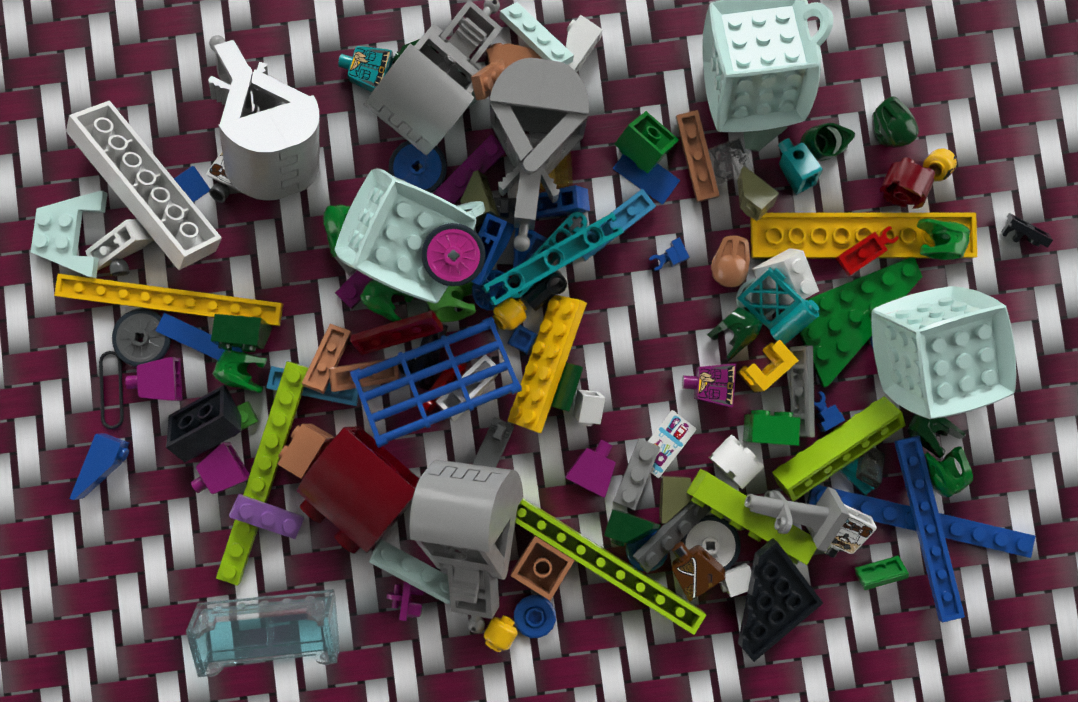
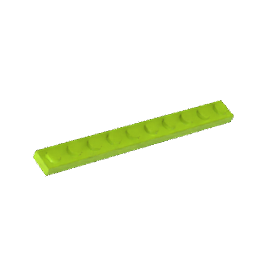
[216,361,308,586]

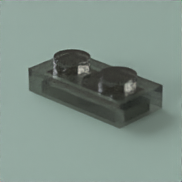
[856,448,885,489]

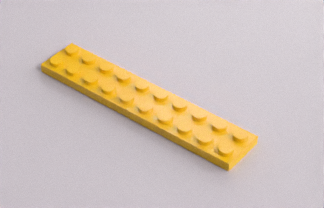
[751,213,977,259]

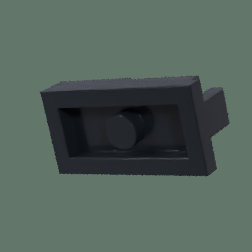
[1001,213,1053,248]

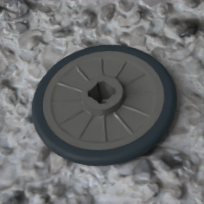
[112,309,171,367]

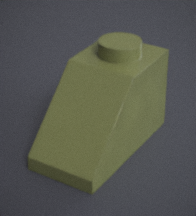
[737,166,779,221]
[460,170,499,226]
[659,476,692,523]

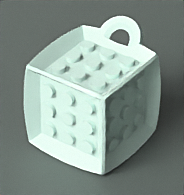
[702,0,833,132]
[335,168,485,304]
[871,286,1016,419]

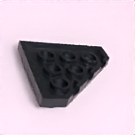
[738,538,823,662]

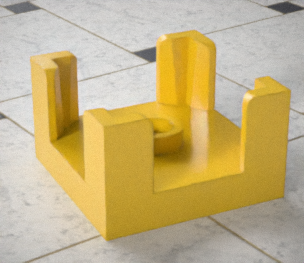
[737,340,799,393]

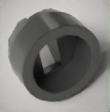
[209,183,230,203]
[110,258,130,276]

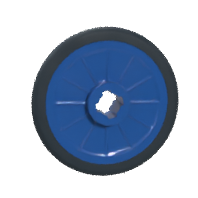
[389,141,447,193]

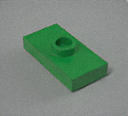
[855,555,909,590]

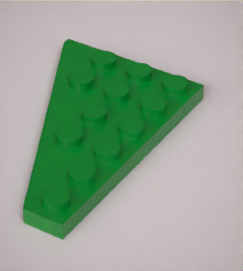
[799,258,923,387]

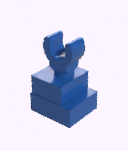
[649,237,690,271]
[814,391,845,432]

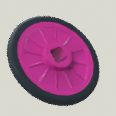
[421,223,485,286]

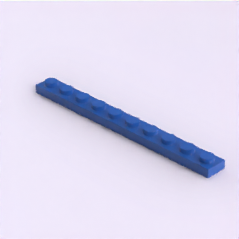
[807,485,1036,558]

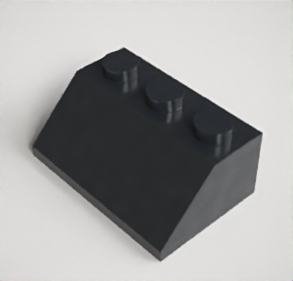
[166,385,241,463]

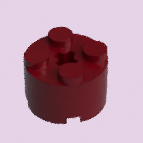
[880,158,935,209]

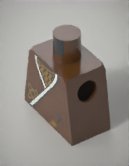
[671,542,726,601]

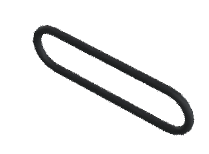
[99,351,124,429]

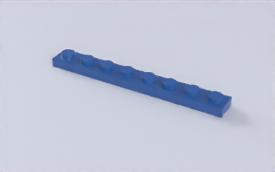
[894,436,965,623]

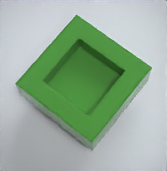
[237,401,259,431]

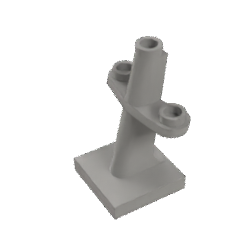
[744,487,850,552]

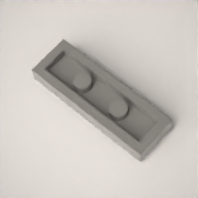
[613,438,660,510]

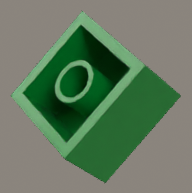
[743,410,800,446]

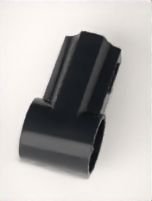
[523,270,567,311]

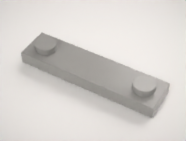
[790,346,815,437]

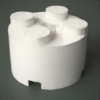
[709,434,764,489]

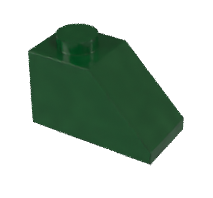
[604,509,661,546]

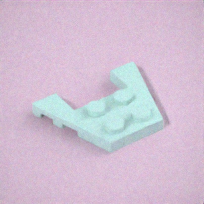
[31,191,107,278]

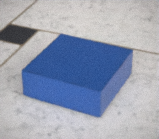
[507,325,538,354]

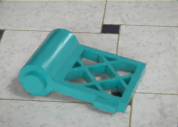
[737,267,819,345]

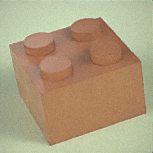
[278,424,335,479]
[511,535,575,600]

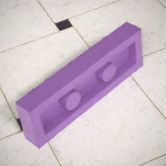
[229,494,304,539]

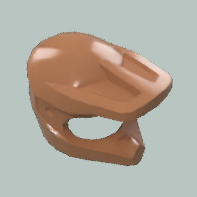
[711,236,750,287]

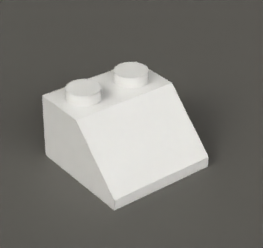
[752,248,819,309]

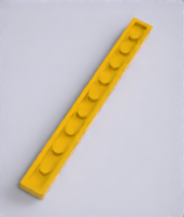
[54,274,283,326]

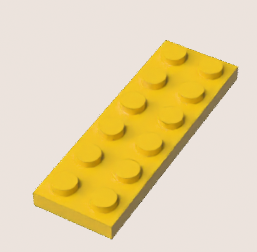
[508,295,587,433]

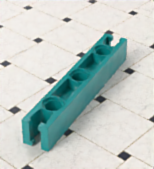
[482,212,624,306]

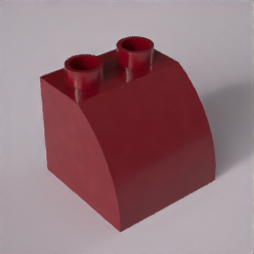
[296,426,420,554]

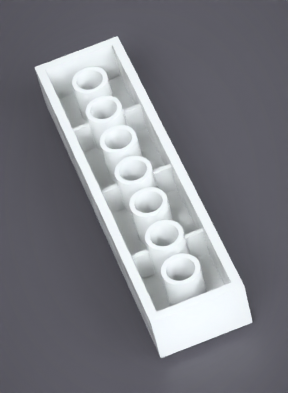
[66,100,222,270]

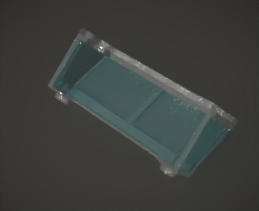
[186,589,340,677]

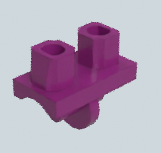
[386,581,424,621]

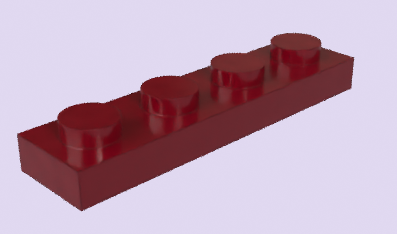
[350,310,443,355]

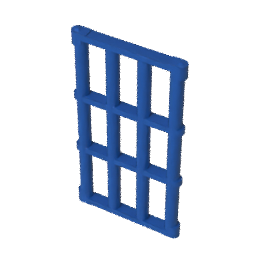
[350,317,522,448]

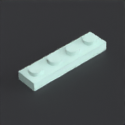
[500,2,574,65]
[369,539,450,604]

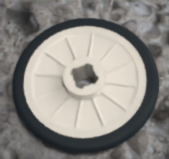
[680,515,741,571]

